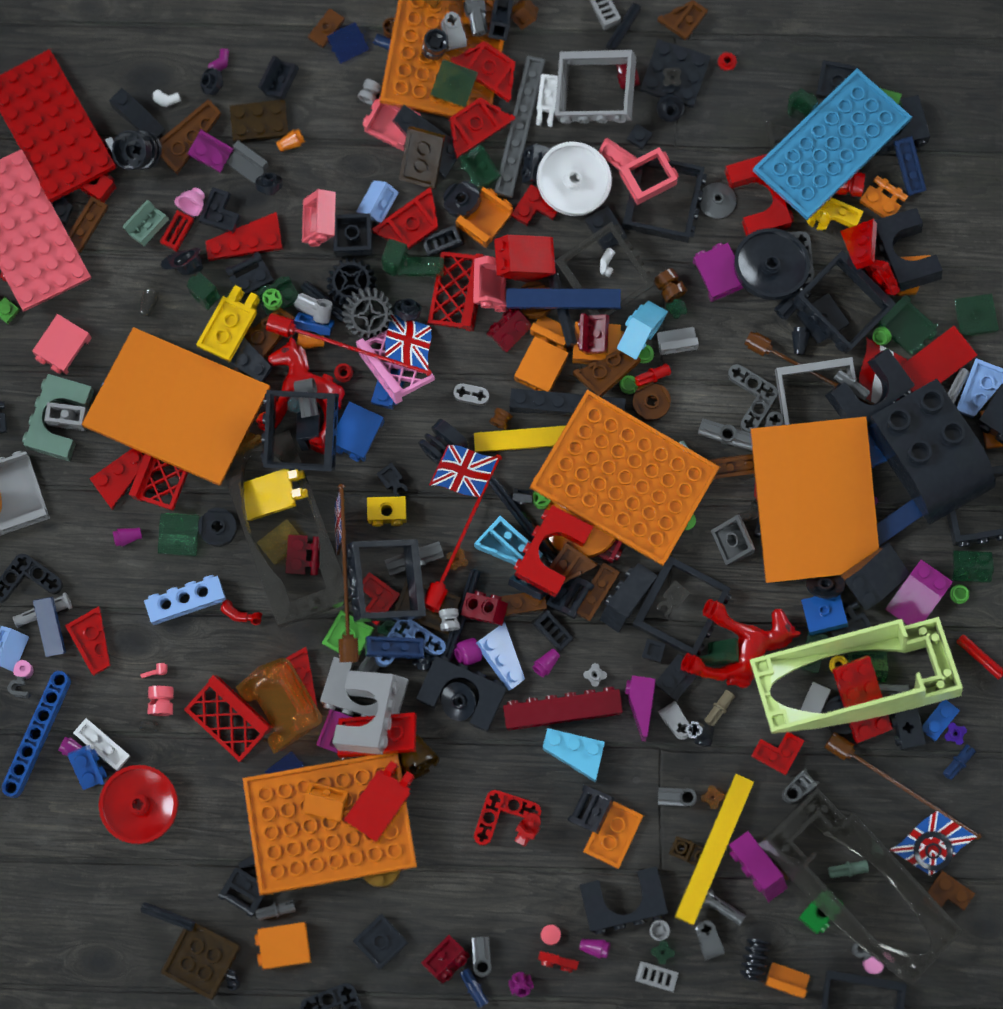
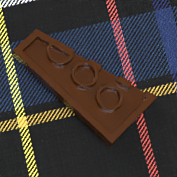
[160,99,221,175]

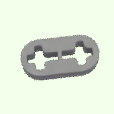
[454,384,489,406]

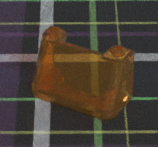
[236,658,322,754]

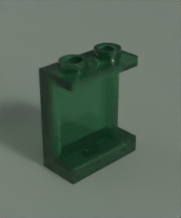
[878,294,939,356]

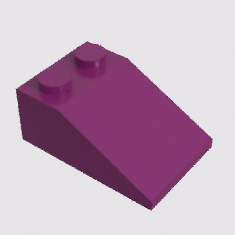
[885,560,953,625]
[625,675,655,741]

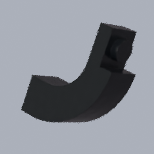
[488,0,513,41]

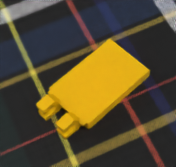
[196,285,260,362]
[239,469,308,521]

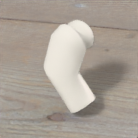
[153,90,181,107]
[600,248,615,277]

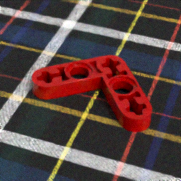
[474,790,541,846]

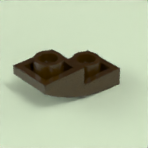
[669,836,704,866]

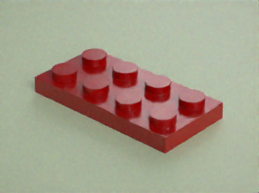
[832,656,892,743]
[337,712,416,758]

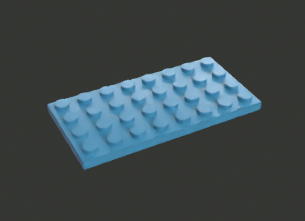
[753,69,912,220]

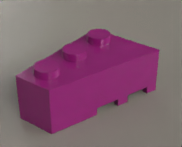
[729,831,787,902]

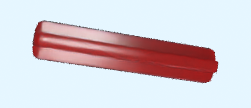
[957,635,1003,679]

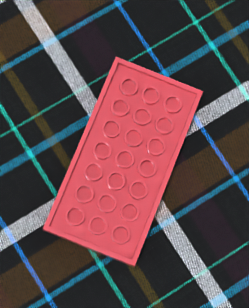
[0,149,91,312]

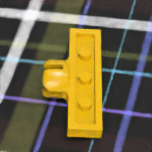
[807,197,864,230]

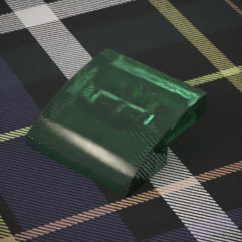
[158,513,199,556]

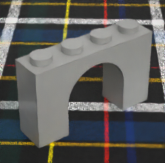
[320,657,409,717]
[333,670,399,755]

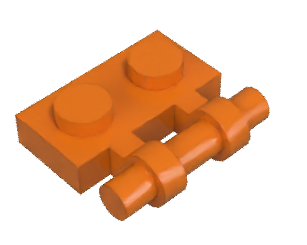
[859,175,908,218]

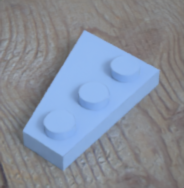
[957,358,1003,418]

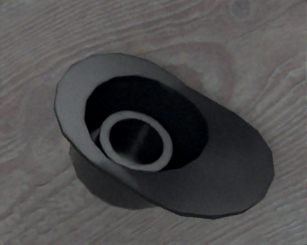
[161,247,203,276]

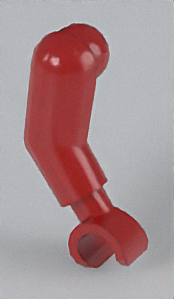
[221,600,263,625]

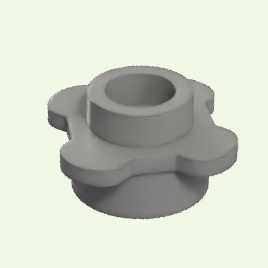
[584,663,607,687]

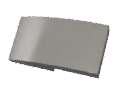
[801,682,831,713]

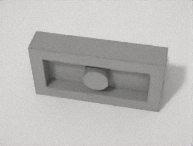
[657,327,699,355]

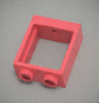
[619,147,679,205]
[302,189,336,247]

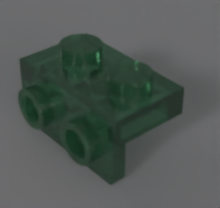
[787,88,818,117]
[459,145,501,188]
[952,550,994,582]

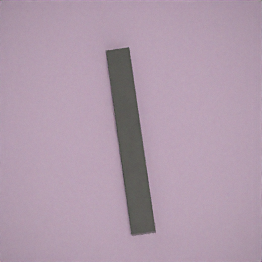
[495,55,545,199]

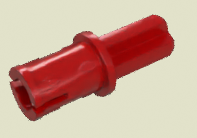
[634,364,671,387]

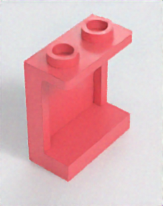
[363,97,421,151]
[473,256,507,312]
[32,314,92,375]

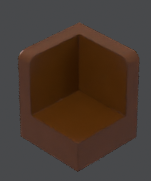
[511,0,538,30]

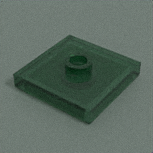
[430,59,478,108]
[954,294,999,336]

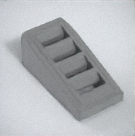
[590,0,621,30]
[635,961,678,992]

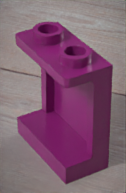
[693,243,744,302]

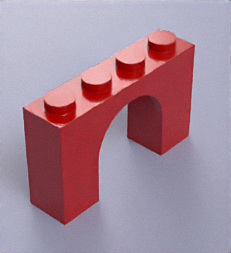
[725,154,794,236]
[513,505,593,598]

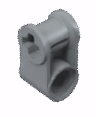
[441,12,467,50]
[658,701,689,740]

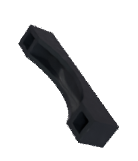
[510,388,626,414]

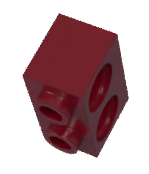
[461,591,508,626]

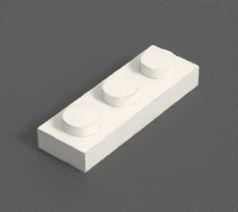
[73,718,131,771]

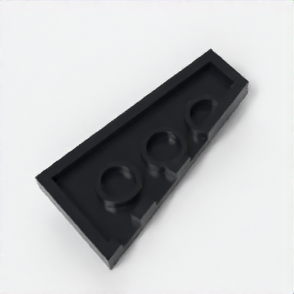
[392,105,458,179]
[223,338,273,383]

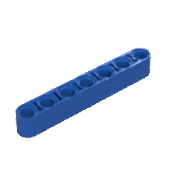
[2,671,71,798]

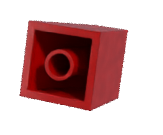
[494,235,556,283]

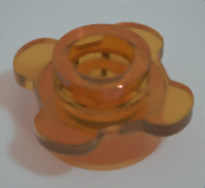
[446,548,468,570]
[701,786,725,809]

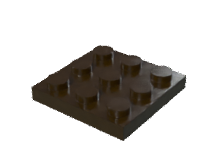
[160,923,241,1000]

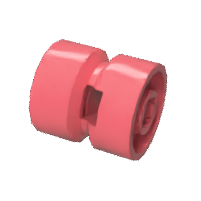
[147,686,174,716]

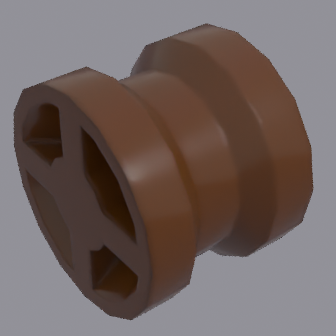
[489,408,513,430]

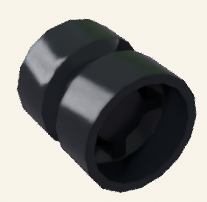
[421,28,448,60]

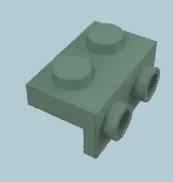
[123,200,169,246]

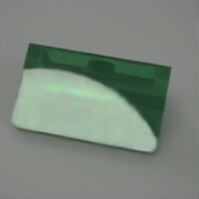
[698,638,739,666]

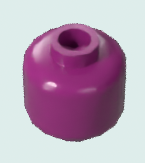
[454,638,482,666]

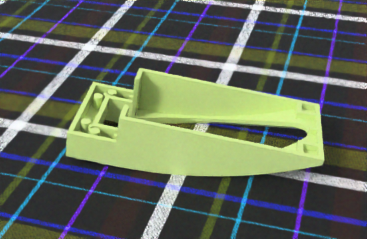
[750,617,963,733]

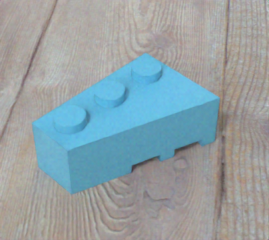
[616,300,668,359]
[474,516,543,565]
[543,728,605,782]

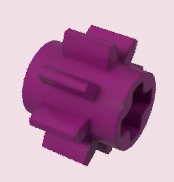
[508,972,534,997]

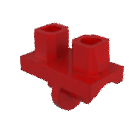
[515,813,541,846]

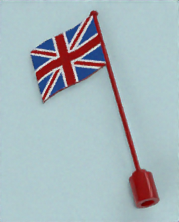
[266,313,432,376]
[424,445,502,612]

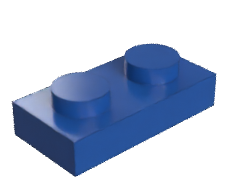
[294,312,335,336]
[922,700,960,741]

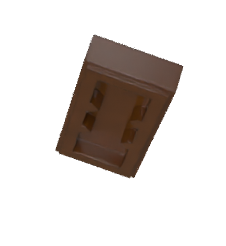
[308,8,345,49]

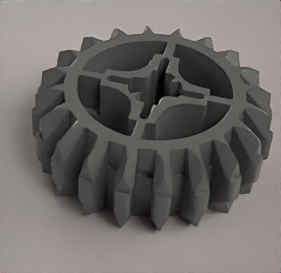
[342,287,393,339]

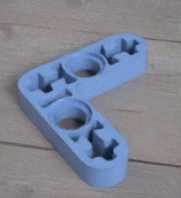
[375,620,446,667]

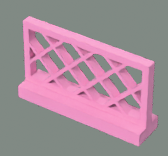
[356,330,435,404]

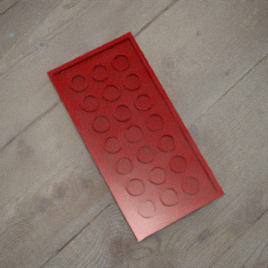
[0,49,117,203]

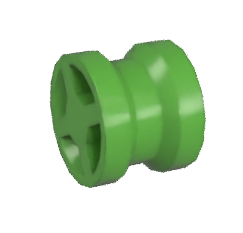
[262,288,283,311]
[533,491,551,510]

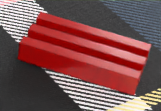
[160,210,194,252]

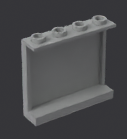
[0,451,50,536]

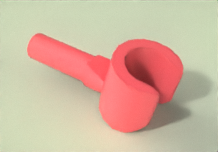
[141,663,168,678]

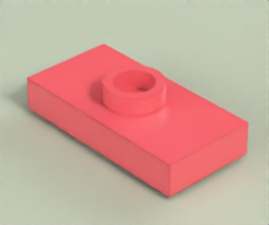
[598,138,637,170]

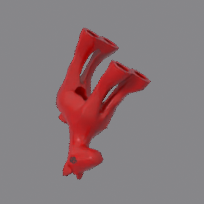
[256,337,345,454]
[681,599,801,688]

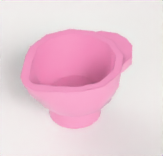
[174,188,205,216]

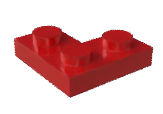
[511,184,558,226]
[363,572,400,626]
[751,732,804,775]
[538,951,579,973]

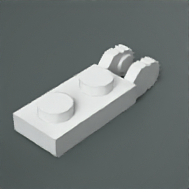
[536,74,558,127]

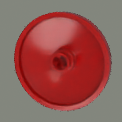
[99,765,178,844]

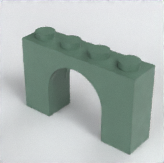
[22,374,94,462]

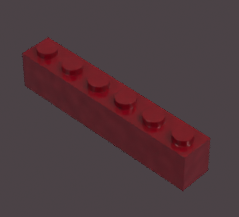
[503,687,623,731]

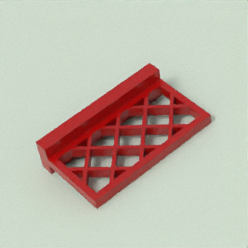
[428,251,484,332]
[129,454,189,511]
[184,675,273,762]

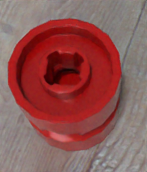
[835,172,865,197]

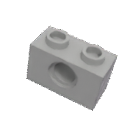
[44,402,88,431]

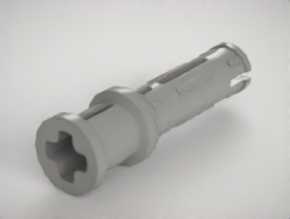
[13,592,72,628]

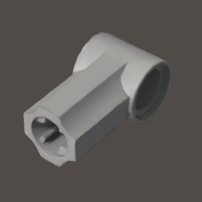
[294,293,332,324]

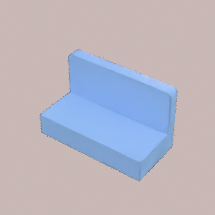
[357,181,399,224]
[0,626,29,672]

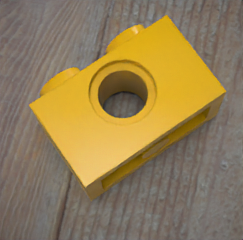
[367,496,407,527]

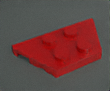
[449,41,515,103]
[449,97,516,158]
[372,187,438,250]
[863,260,900,296]

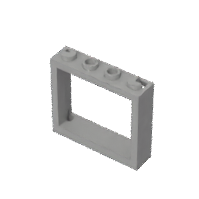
[555,50,636,124]
[775,357,859,425]

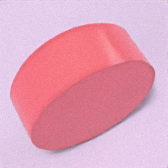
[541,925,561,945]

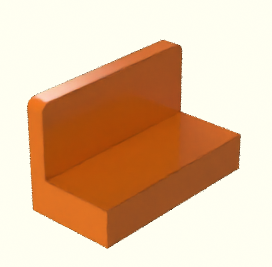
[530,316,566,348]
[303,782,348,821]
[765,963,810,998]

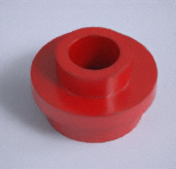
[718,52,737,71]
[334,363,353,382]

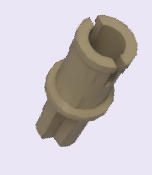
[704,690,735,726]

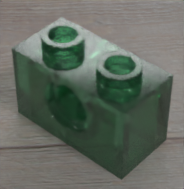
[381,238,409,276]
[186,272,220,311]

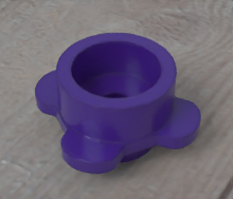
[944,723,967,745]

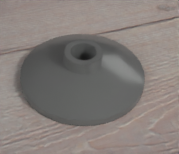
[699,182,736,219]

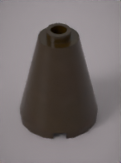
[398,734,440,779]

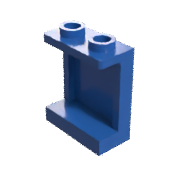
[336,402,385,462]

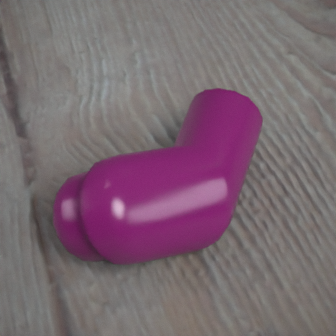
[208,49,229,71]

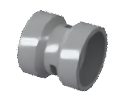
[358,79,382,105]
[439,608,460,631]
[649,920,670,941]

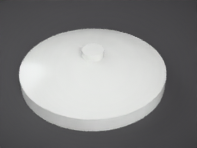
[537,142,611,216]

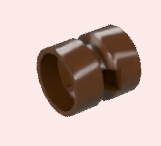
[653,268,687,303]

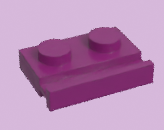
[187,130,233,173]
[316,709,351,753]

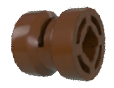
[383,17,395,39]

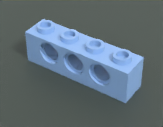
[144,575,227,625]

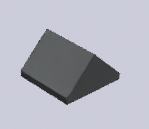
[711,514,755,565]

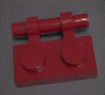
[285,534,322,575]

